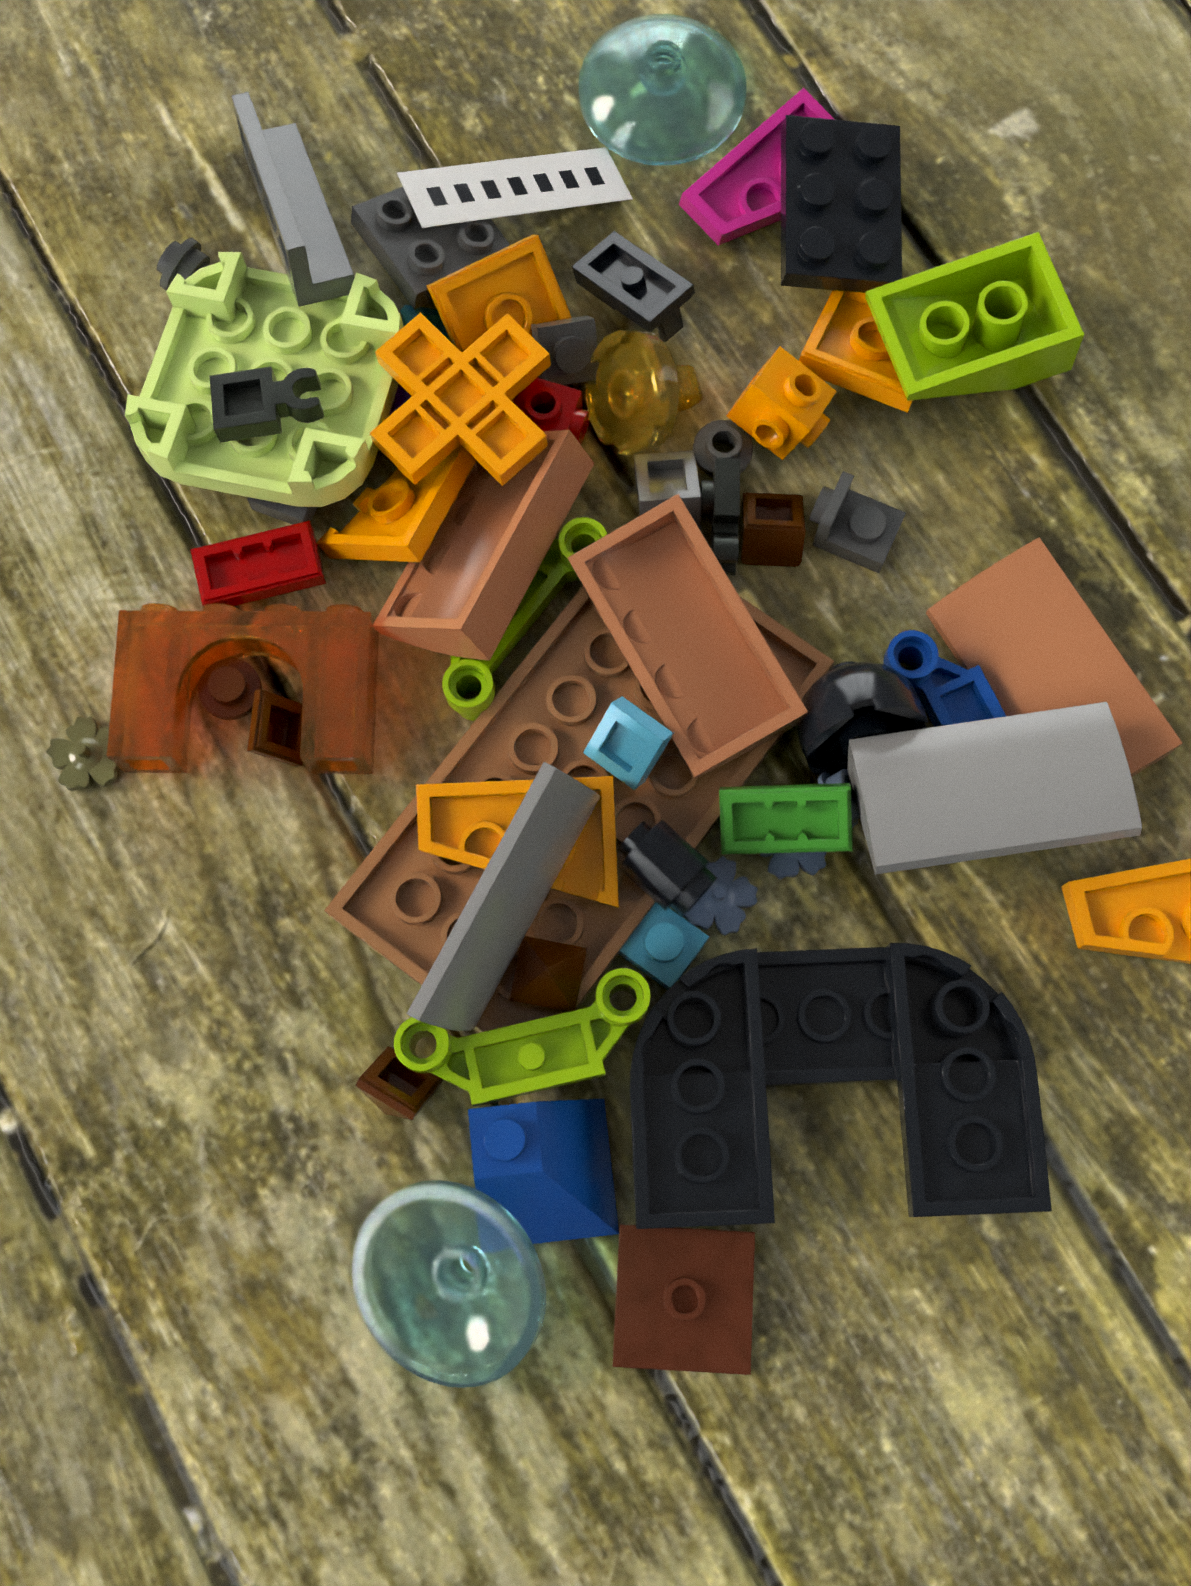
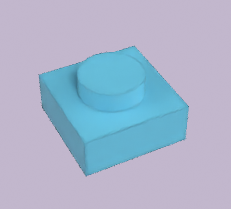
[583,696,674,790]
[619,903,709,990]

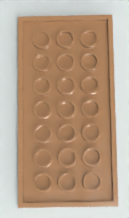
[324,586,835,1032]

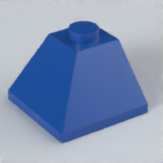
[468,1099,619,1249]

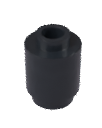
[618,820,717,917]

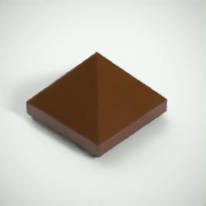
[247,689,310,767]
[509,936,587,1012]
[355,1046,443,1120]

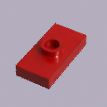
[190,520,326,613]

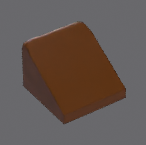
[741,492,806,567]

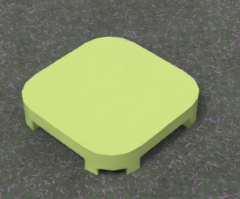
[125,252,404,507]

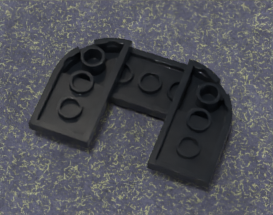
[629,943,1052,1229]

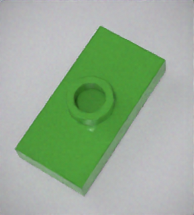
[719,783,853,854]

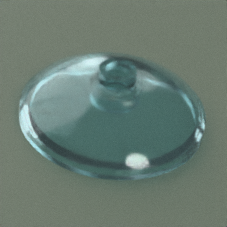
[579,14,747,165]
[352,1180,546,1388]

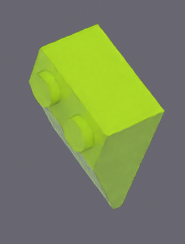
[865,232,1084,401]

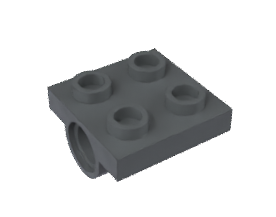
[351,187,510,310]

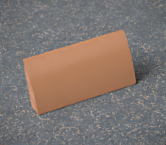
[372,430,595,661]
[568,494,808,778]
[926,537,1183,777]

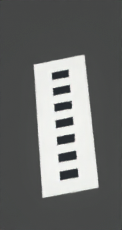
[397,147,633,228]

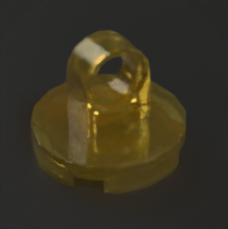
[586,330,703,456]

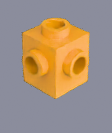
[726,346,837,460]

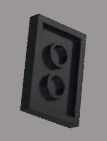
[781,115,902,293]

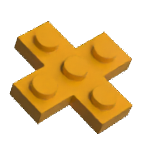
[370,312,551,486]

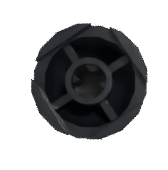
[797,661,929,776]

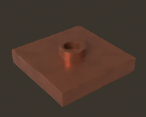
[612,1224,755,1375]

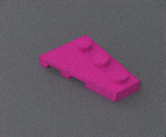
[679,87,835,246]

